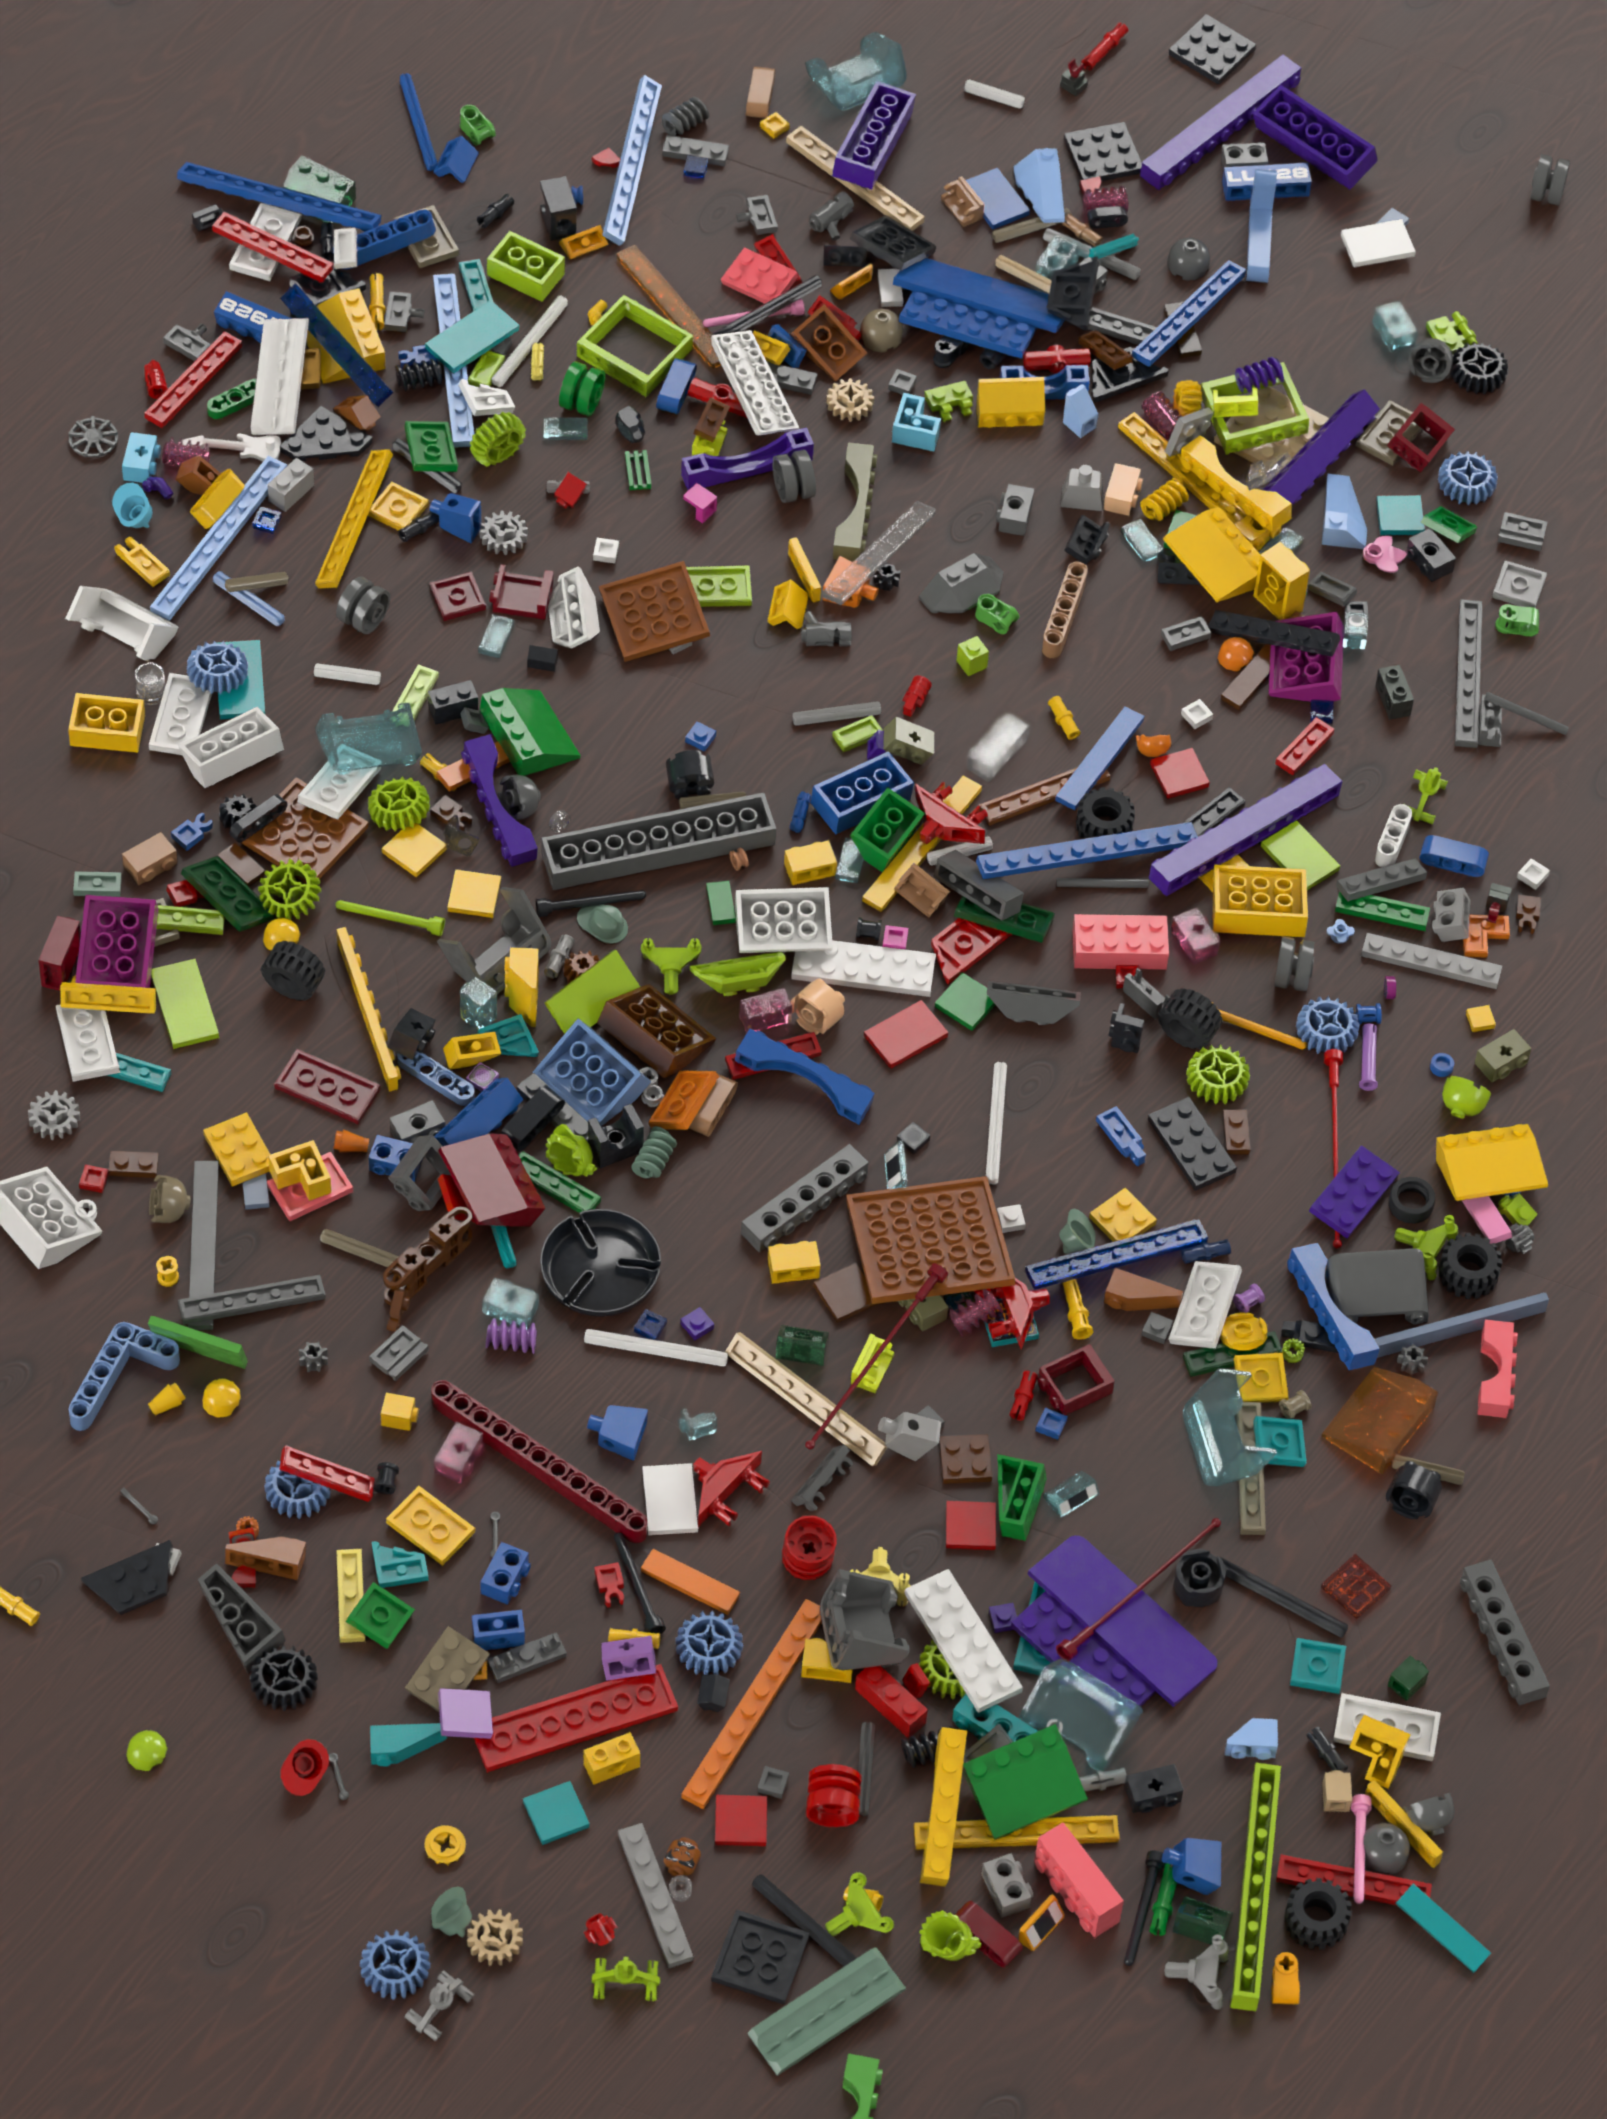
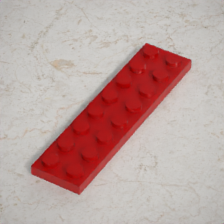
[474,1664,678,1772]

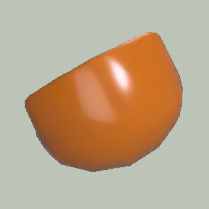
[1217,637,1254,672]
[1136,735,1171,757]

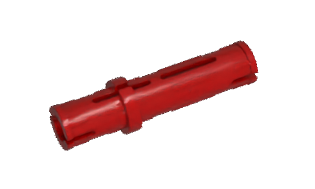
[1081,22,1129,71]

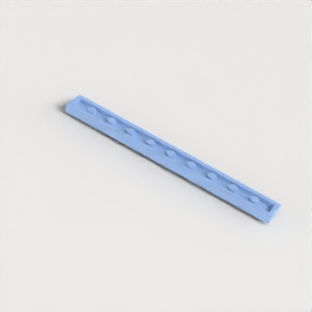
[602,75,662,246]
[433,274,474,448]
[150,456,287,621]

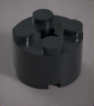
[666,750,715,799]
[1386,1461,1442,1519]
[1173,1549,1226,1607]

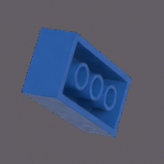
[810,751,914,834]

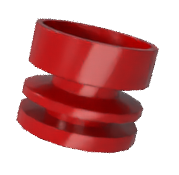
[782,1516,837,1580]
[806,1764,862,1827]

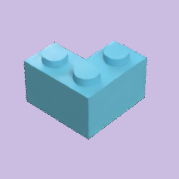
[892,393,941,451]

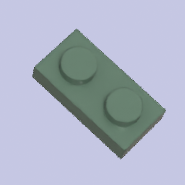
[73,871,122,897]

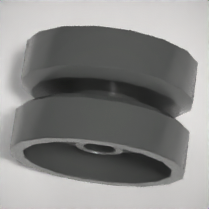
[1530,154,1570,206]
[772,449,816,503]
[336,576,391,634]
[1274,936,1315,992]

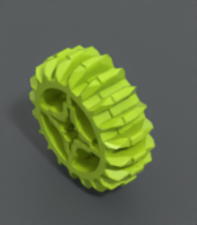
[470,412,526,467]
[368,776,430,832]
[258,858,321,920]
[1186,1044,1250,1105]
[919,1640,966,1700]

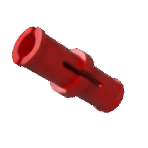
[1009,1371,1038,1420]

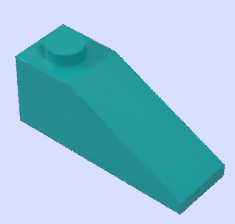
[370,1723,447,1766]

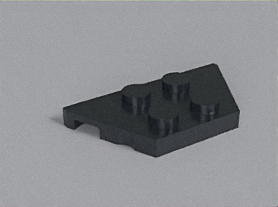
[1047,257,1099,330]
[290,265,366,319]
[1092,347,1169,403]
[81,1540,173,1615]

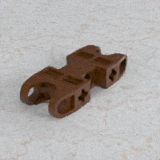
[383,1207,473,1306]

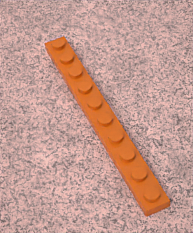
[681,1599,822,1810]

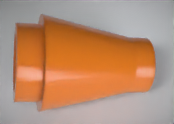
[333,1129,369,1153]

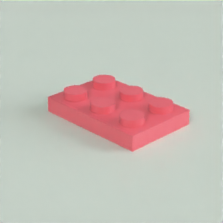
[721,247,798,304]
[267,1152,353,1221]

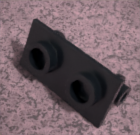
[823,245,867,267]

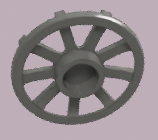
[68,416,118,457]

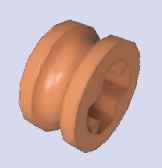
[729,847,749,871]

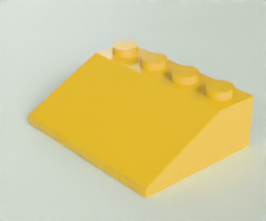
[298,289,385,384]
[1163,507,1260,602]
[1212,864,1308,937]
[1436,1124,1548,1201]

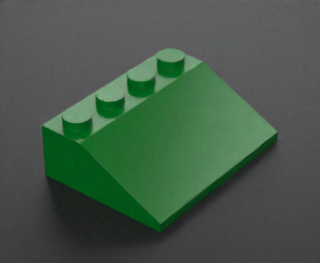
[479,688,581,776]
[963,1724,1088,1840]

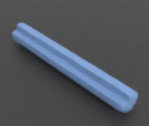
[213,571,285,626]

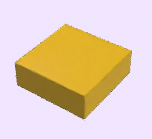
[760,112,790,139]
[1466,1005,1496,1032]

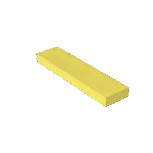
[337,1549,365,1643]

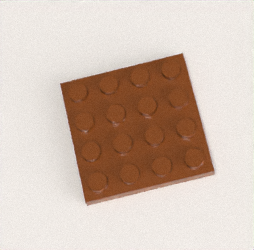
[599,561,710,662]
[241,777,369,884]

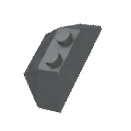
[919,553,1004,613]
[987,981,1081,1025]

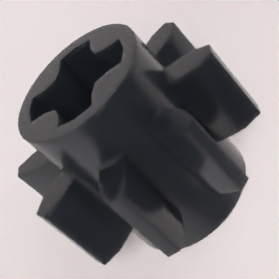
[873,563,900,591]

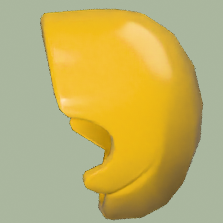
[263,918,300,951]
[202,1378,241,1417]

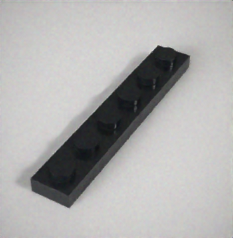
[1208,610,1340,657]

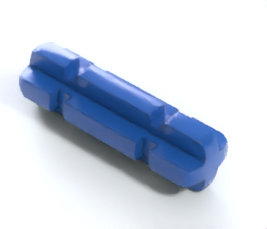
[789,792,811,833]

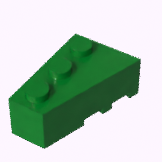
[997,1454,1047,1541]

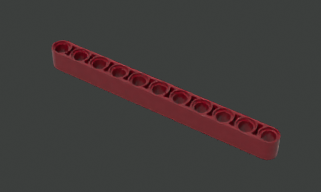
[431,1380,648,1543]

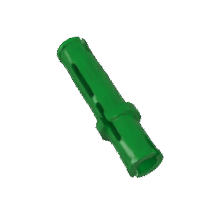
[1149,1863,1177,1936]

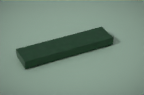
[1183,1331,1283,1377]

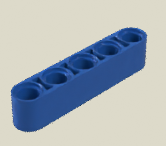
[333,209,436,270]

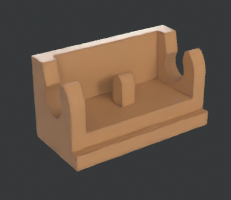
[941,177,984,227]
[894,863,950,918]

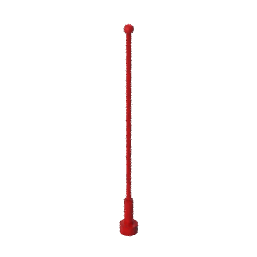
[1324,1049,1343,1249]

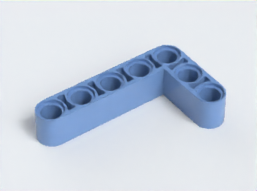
[1246,169,1277,283]
[68,1322,180,1431]

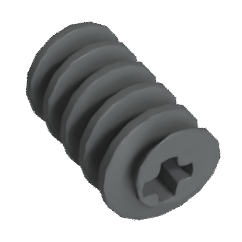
[662,97,709,136]

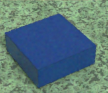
[1035,1408,1068,1440]

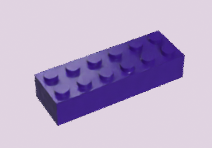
[832,81,916,190]
[1253,85,1378,190]

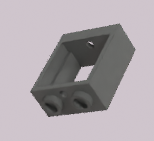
[388,1135,451,1211]

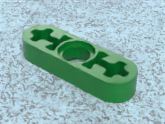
[207,379,257,419]

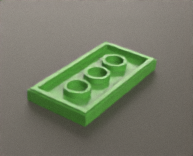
[148,1316,248,1369]

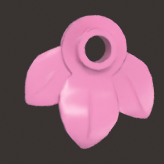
[1363,536,1407,572]

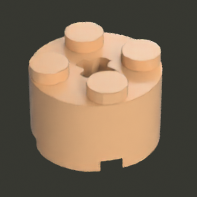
[790,978,845,1035]

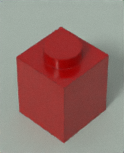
[554,472,587,509]

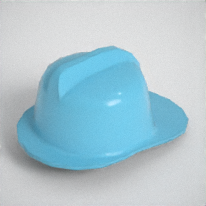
[112,482,153,528]

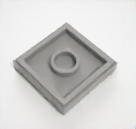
[1492,561,1547,608]

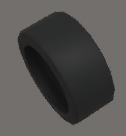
[1389,1176,1435,1224]

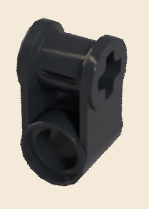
[933,336,970,368]

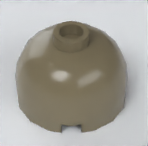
[860,309,903,352]
[149,1175,190,1223]

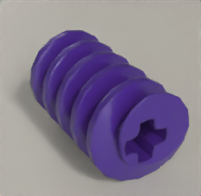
[1235,357,1284,393]

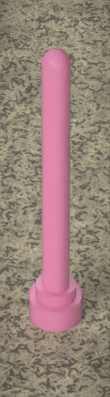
[703,298,805,328]
[1351,1794,1372,1904]

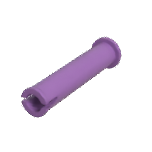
[1359,1024,1378,1091]

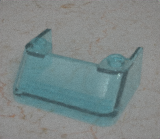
[1183,1368,1277,1486]

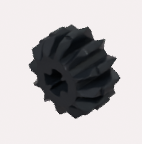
[219,793,257,829]

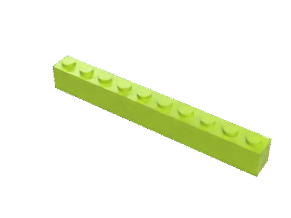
[1230,1763,1281,2011]

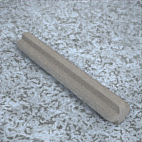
[792,701,881,726]

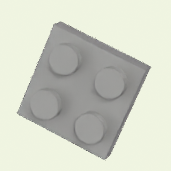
[1165,407,1214,457]

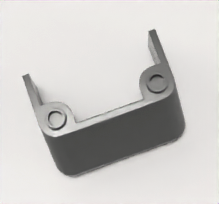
[437,887,551,996]

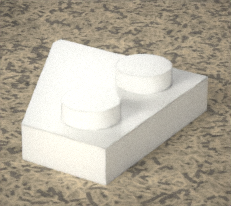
[458,379,515,416]

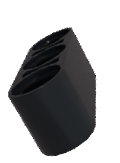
[501,1085,565,1151]

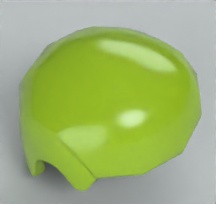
[126,1730,168,1771]

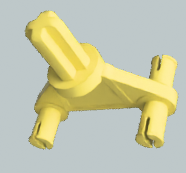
[850,1547,910,1606]

